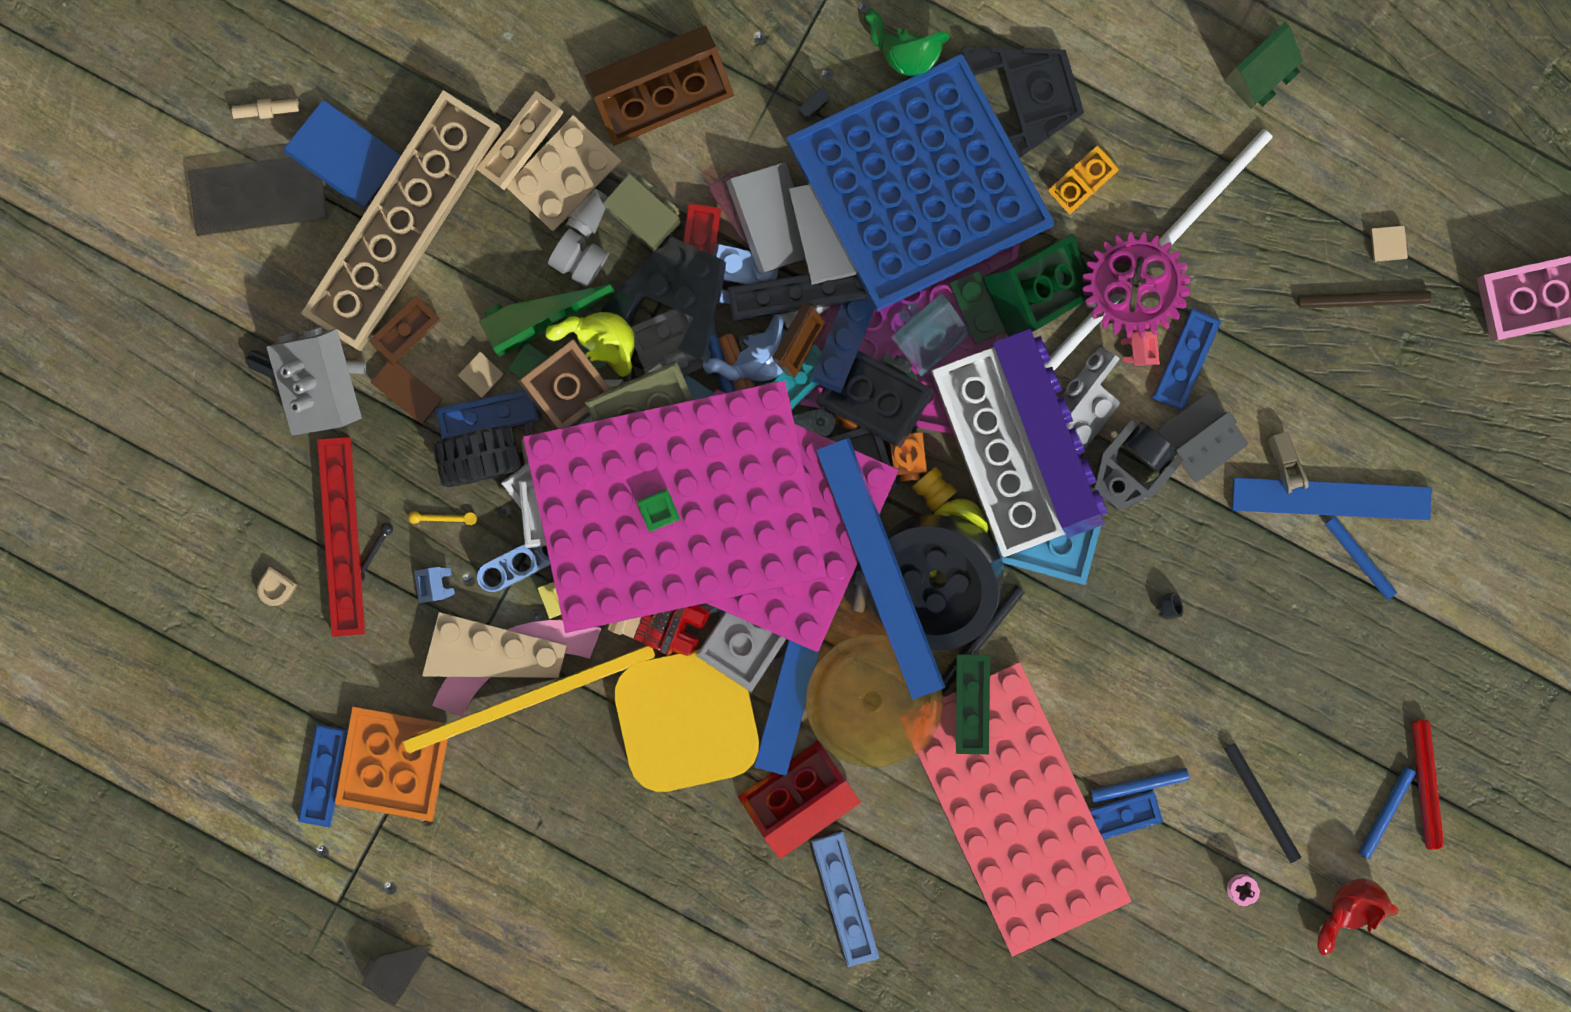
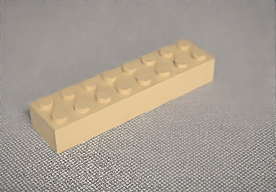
[301,90,502,351]

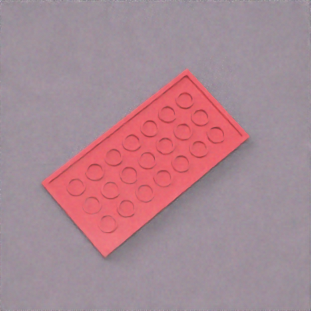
[901,662,1132,957]

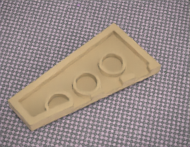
[422,612,567,678]

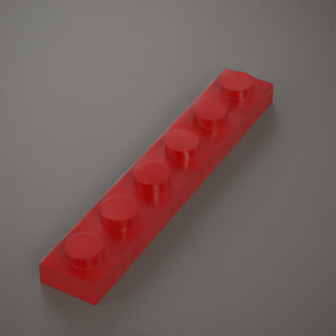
[317,437,366,637]

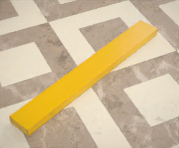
[403,645,655,753]

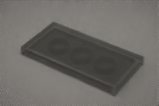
[188,157,328,237]

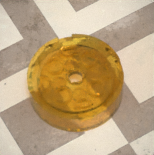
[806,634,943,768]

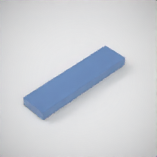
[811,831,879,967]

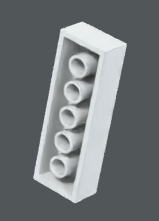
[931,347,1065,558]

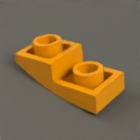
[1048,145,1120,215]

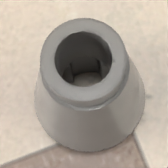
[565,189,608,240]

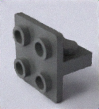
[1158,393,1248,482]

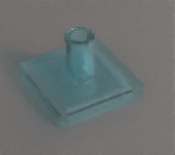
[891,294,971,376]

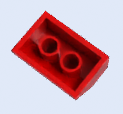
[738,741,861,859]

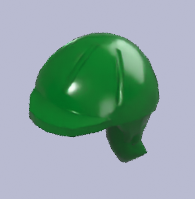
[864,8,950,76]

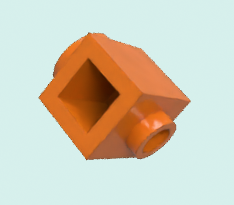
[889,432,927,482]

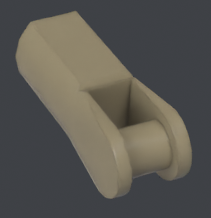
[1268,432,1308,494]

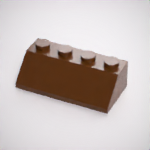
[584,25,735,146]

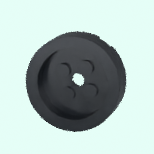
[867,513,1004,651]

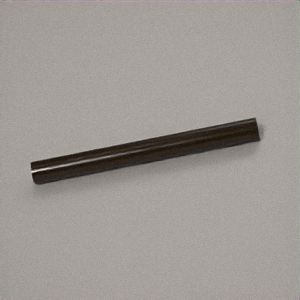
[1298,291,1431,309]

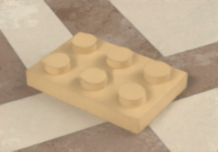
[506,115,621,233]

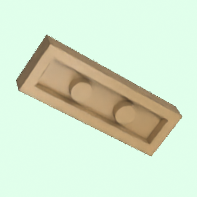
[476,91,564,190]

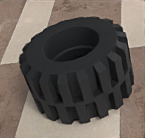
[432,426,522,487]

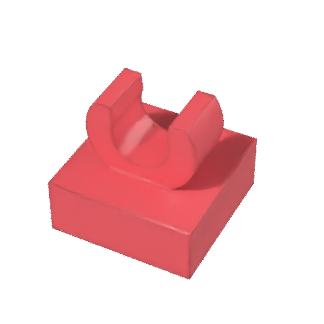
[1121,331,1160,366]

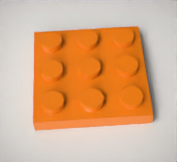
[335,706,448,822]

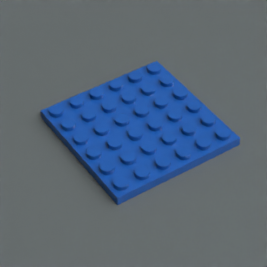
[786,54,1054,311]

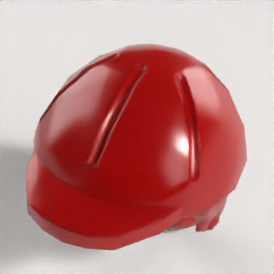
[1317,878,1399,955]

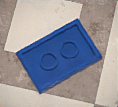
[284,100,401,210]

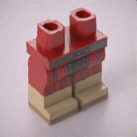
[608,604,710,656]

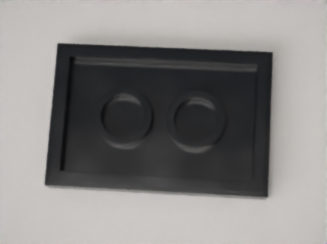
[816,351,934,448]

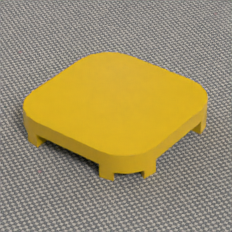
[615,649,759,792]

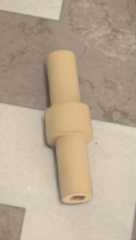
[232,98,299,119]

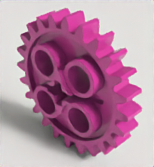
[1083,232,1190,338]

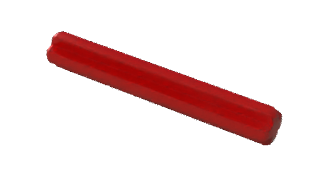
[1411,719,1444,850]

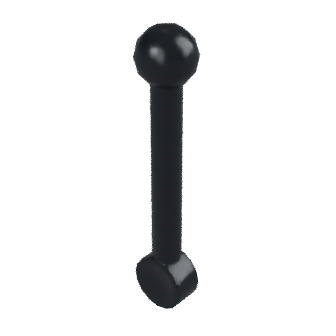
[361,522,393,582]

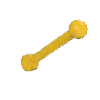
[408,511,477,525]

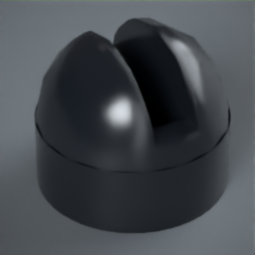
[1156,592,1184,620]

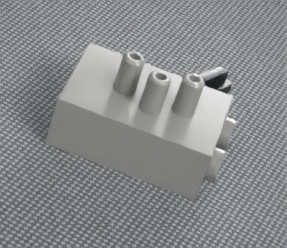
[245,326,362,435]

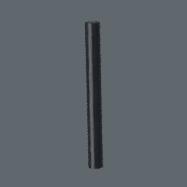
[938,584,1025,694]
[1224,743,1301,863]

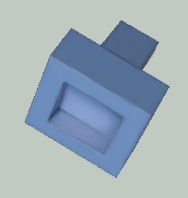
[414,567,455,603]

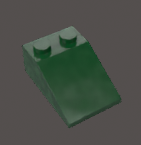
[1224,22,1303,109]
[983,234,1091,337]

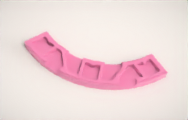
[432,620,602,717]

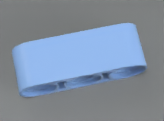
[477,544,551,592]

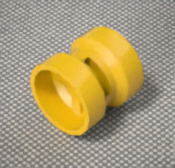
[911,467,957,512]

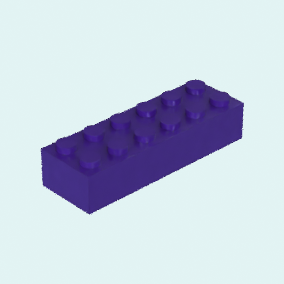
[993,329,1108,538]

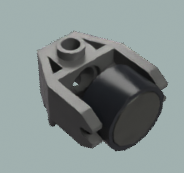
[1092,420,1182,511]

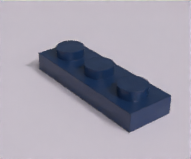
[810,300,875,393]

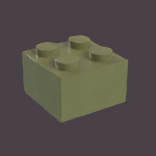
[603,174,681,252]

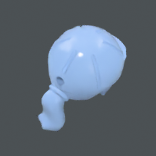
[703,314,786,381]

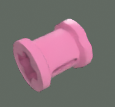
[1226,874,1260,906]

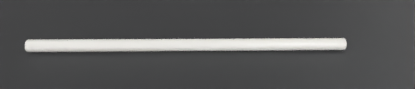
[1045,128,1273,370]

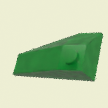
[479,284,615,358]

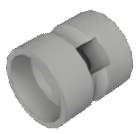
[548,228,609,289]

